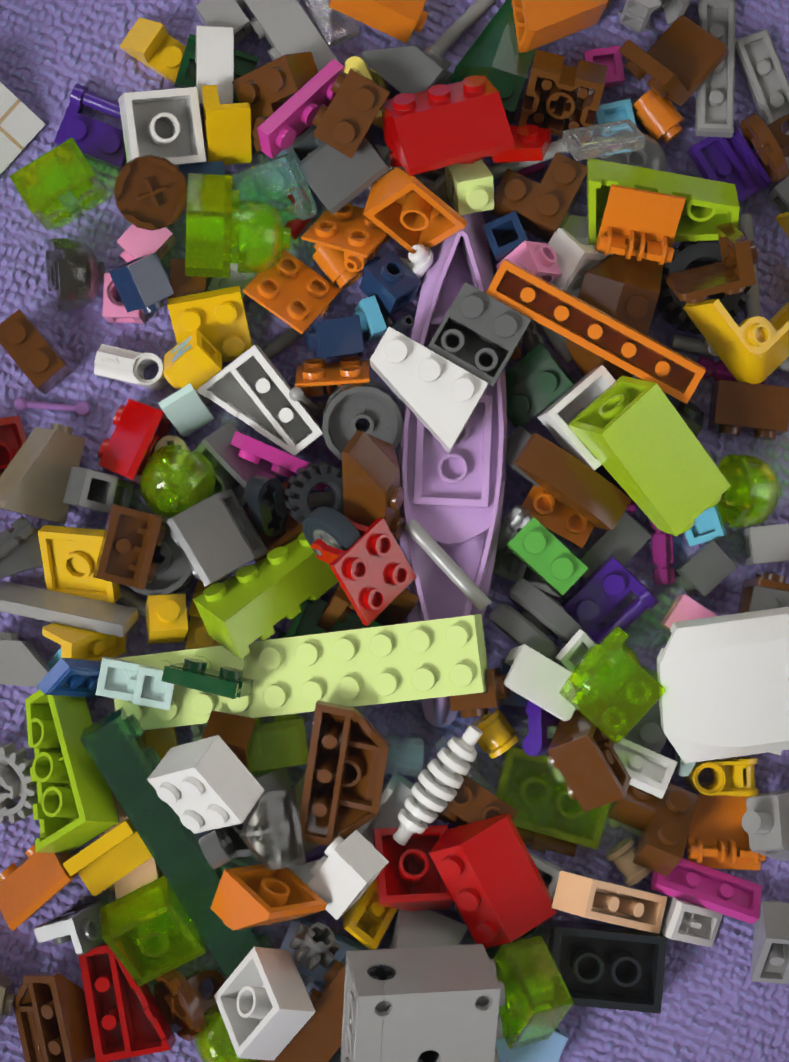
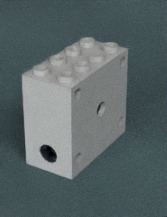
[340,944,505,1062]

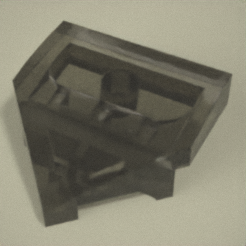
[240,788,306,870]

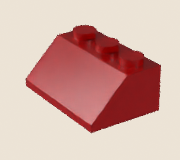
[381,75,515,176]
[429,813,558,948]

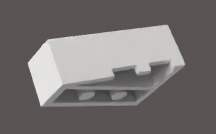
[370,327,488,453]
[196,344,323,456]

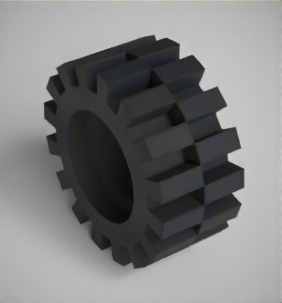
[285,462,344,525]

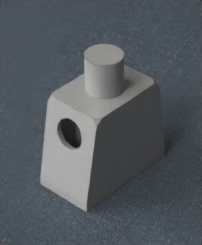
[742,789,789,861]
[388,909,468,949]

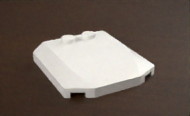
[657,607,789,764]

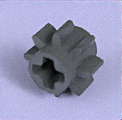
[290,921,340,971]

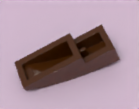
[513,433,632,530]

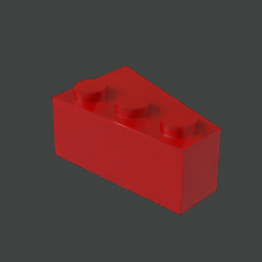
[78,936,177,1062]

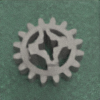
[0,742,38,824]

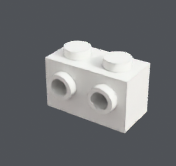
[307,830,389,920]

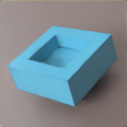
[596,98,637,143]
[353,295,387,342]
[685,504,727,547]

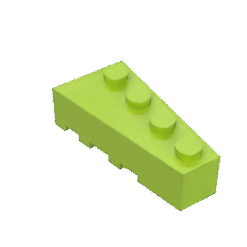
[587,158,740,245]
[193,532,338,660]
[25,689,119,853]

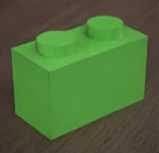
[507,517,588,597]

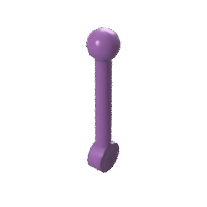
[14,396,91,416]

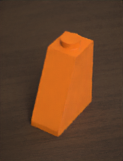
[328,0,428,44]
[512,0,610,53]

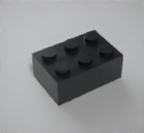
[544,919,667,1014]

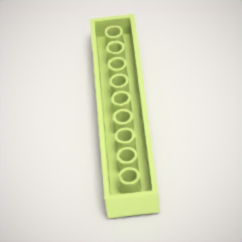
[114,614,488,733]

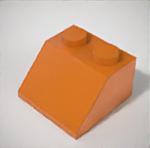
[363,167,467,254]
[0,844,78,931]
[210,861,327,930]

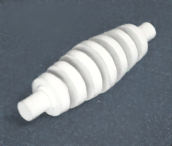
[393,724,483,846]

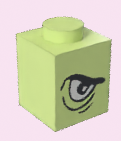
[445,159,494,216]

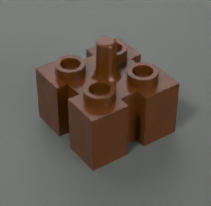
[518,49,607,151]

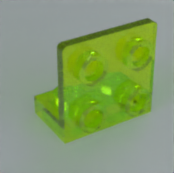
[559,626,666,743]

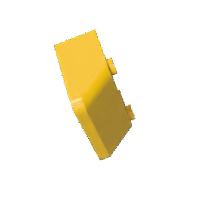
[682,212,789,384]

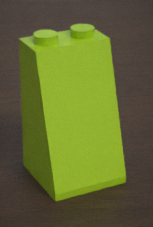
[568,376,731,537]

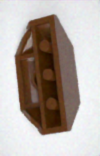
[565,254,664,380]
[342,430,405,539]
[296,700,390,846]
[13,973,96,1062]

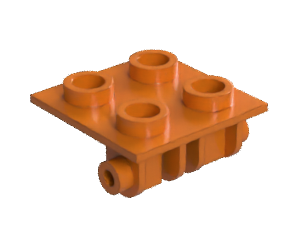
[595,184,686,265]
[301,203,390,272]
[242,248,341,334]
[295,356,370,397]
[521,483,617,549]
[687,794,766,870]

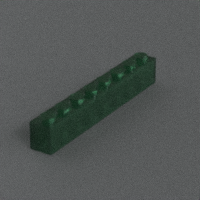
[80,707,275,979]

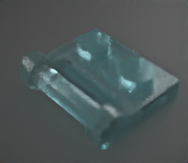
[230,152,317,236]

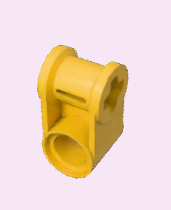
[467,707,519,759]
[685,757,759,796]

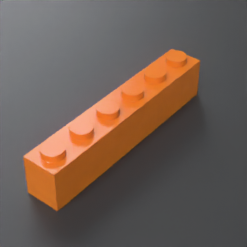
[486,259,706,404]

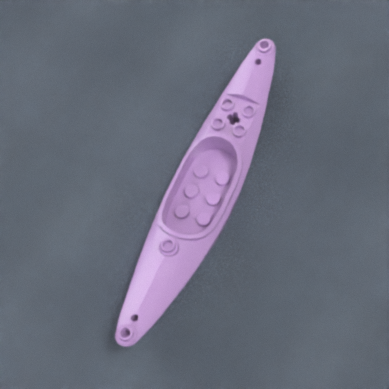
[398,200,507,727]

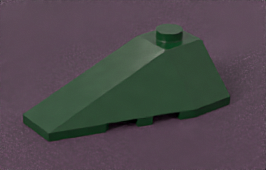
[450,0,537,125]

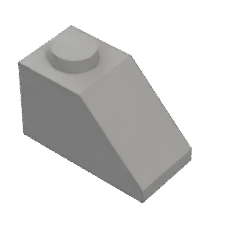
[0,632,51,687]
[751,901,789,984]

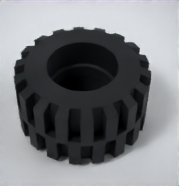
[657,240,751,334]

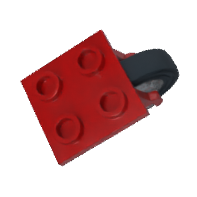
[302,506,416,625]

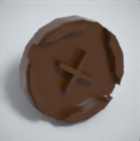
[740,113,789,183]
[113,154,189,231]
[154,967,225,1041]

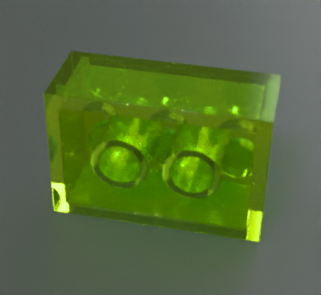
[493,745,611,850]

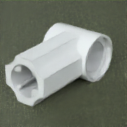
[94,344,168,391]

